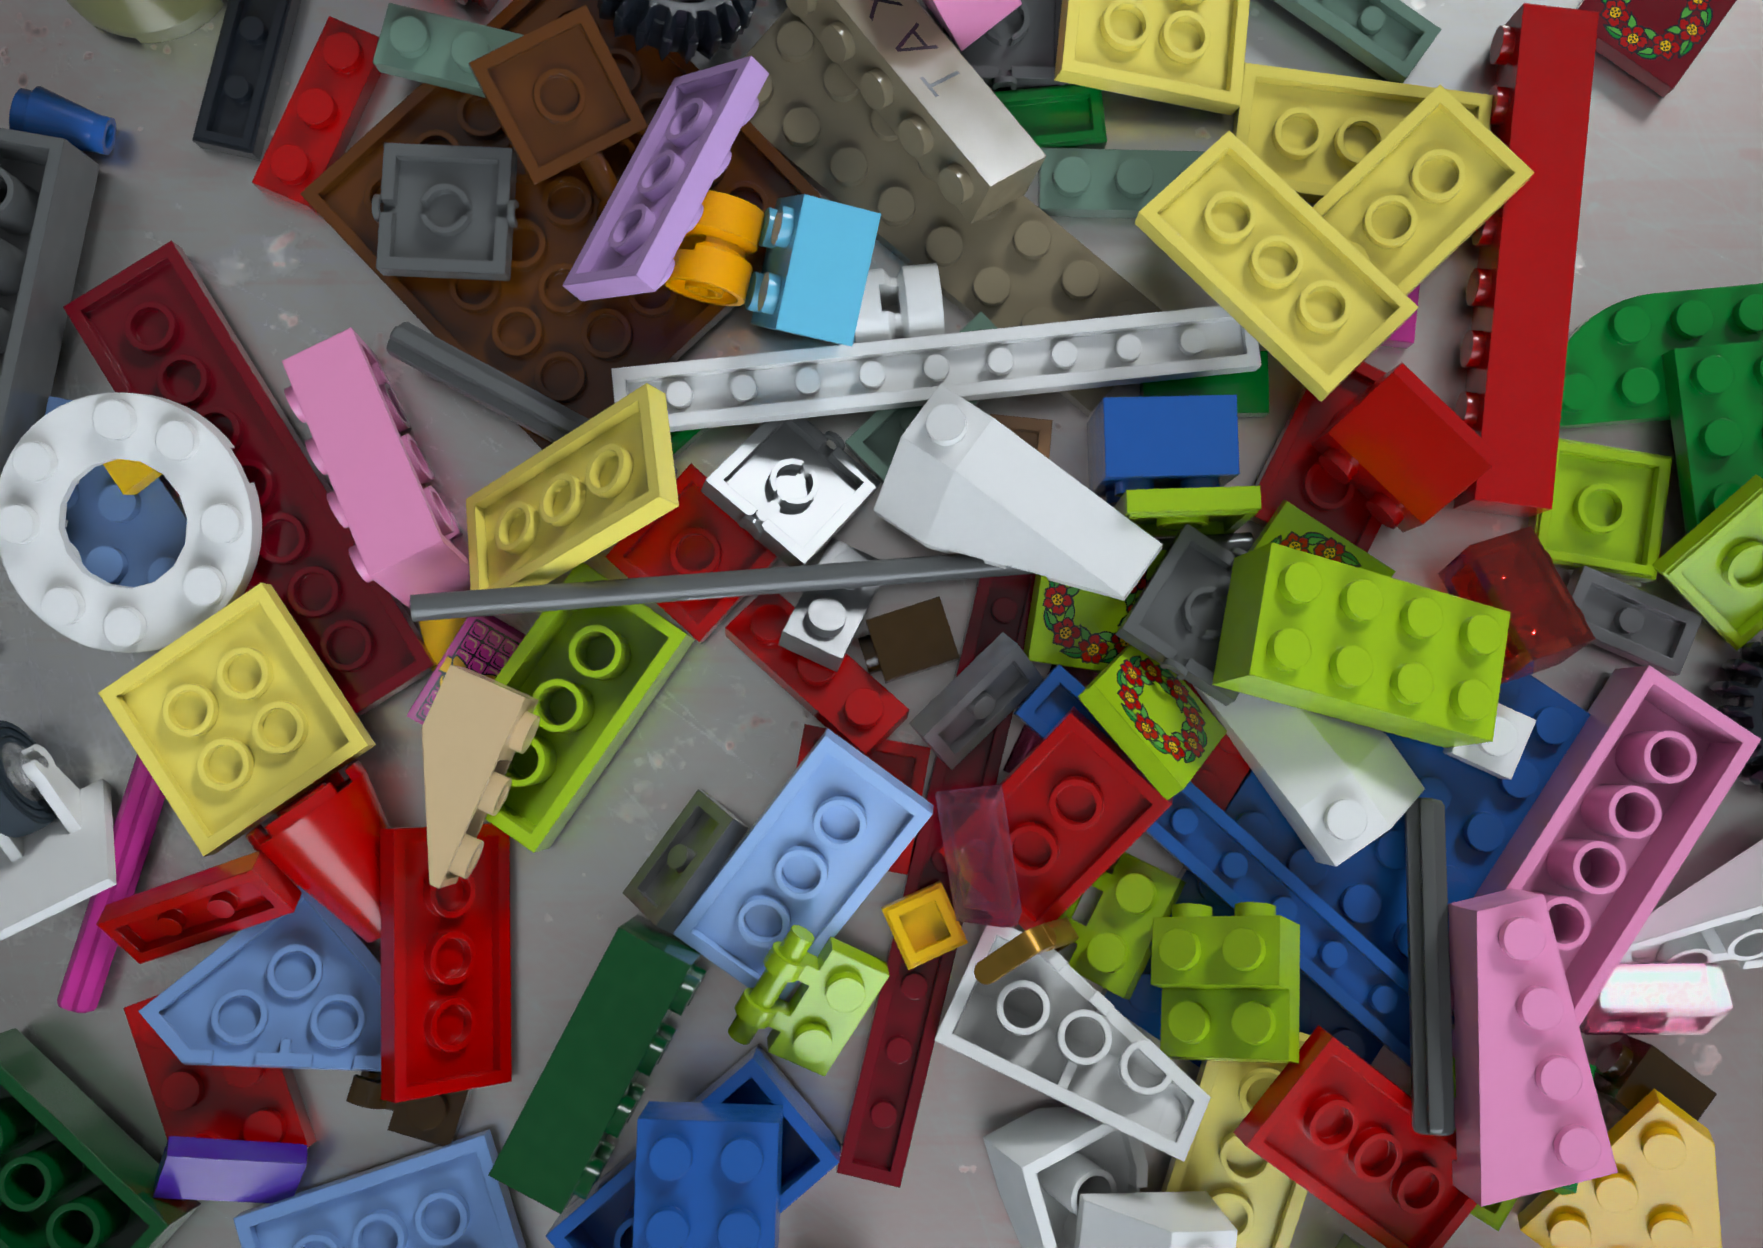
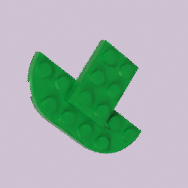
[1560,283,1763,535]

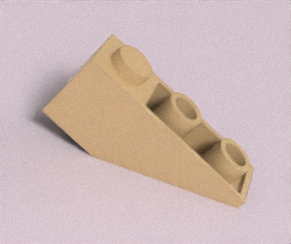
[421,665,540,889]

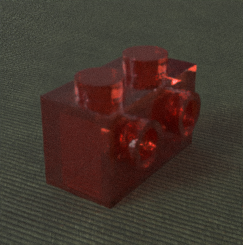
[1438,526,1596,684]

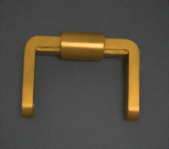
[974,917,1079,985]

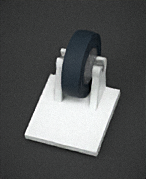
[0,720,117,941]

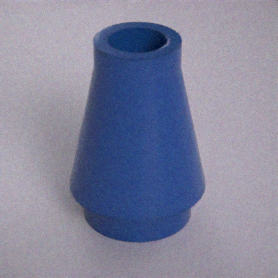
[9,86,116,155]

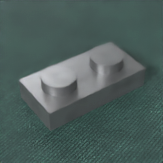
[778,538,880,672]
[1551,566,1703,676]
[909,632,1044,770]
[622,789,749,934]

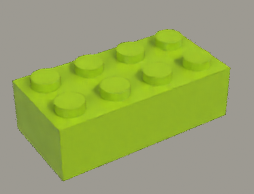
[1212,542,1511,748]
[485,562,695,853]

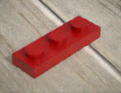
[251,16,382,214]
[725,593,909,758]
[96,850,302,964]

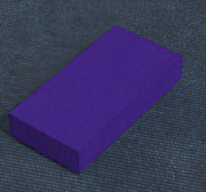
[153,1136,307,1203]

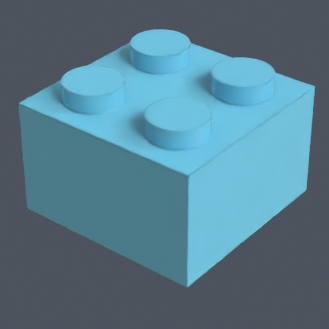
[745,194,881,347]

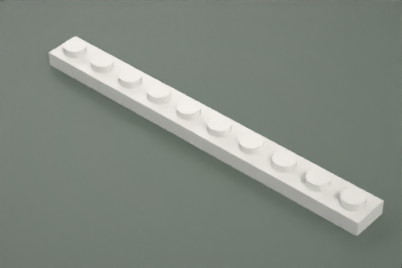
[611,306,1261,432]

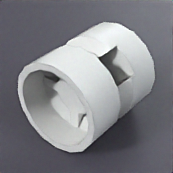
[854,263,945,343]

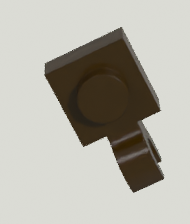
[346,1071,472,1147]

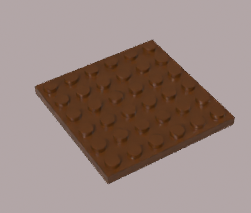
[300,0,824,450]

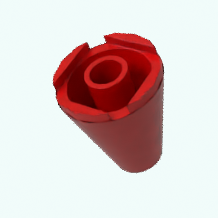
[245,759,390,943]

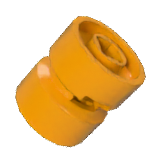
[664,190,765,307]

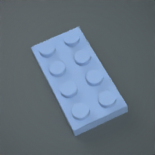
[673,728,934,1000]

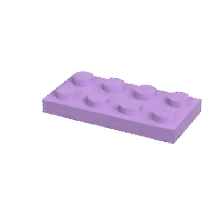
[562,56,769,301]

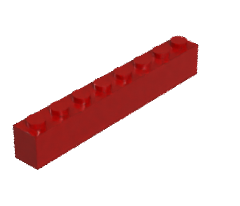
[1453,3,1599,518]

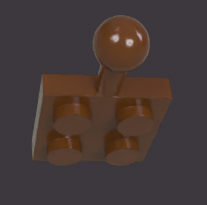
[469,5,648,221]

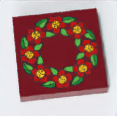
[1576,0,1737,98]

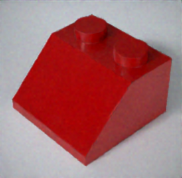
[1311,363,1502,533]

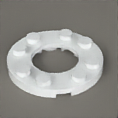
[0,393,262,653]

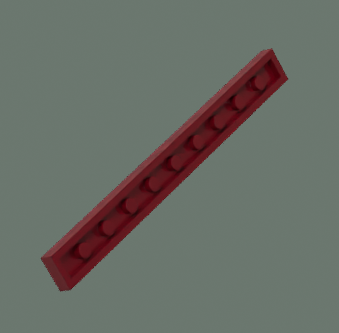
[836,574,1036,1188]

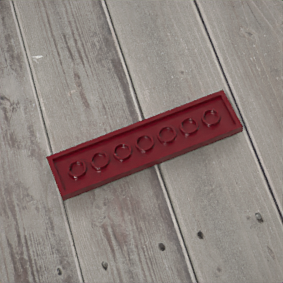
[63,240,437,717]

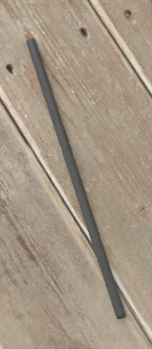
[410,532,1255,622]

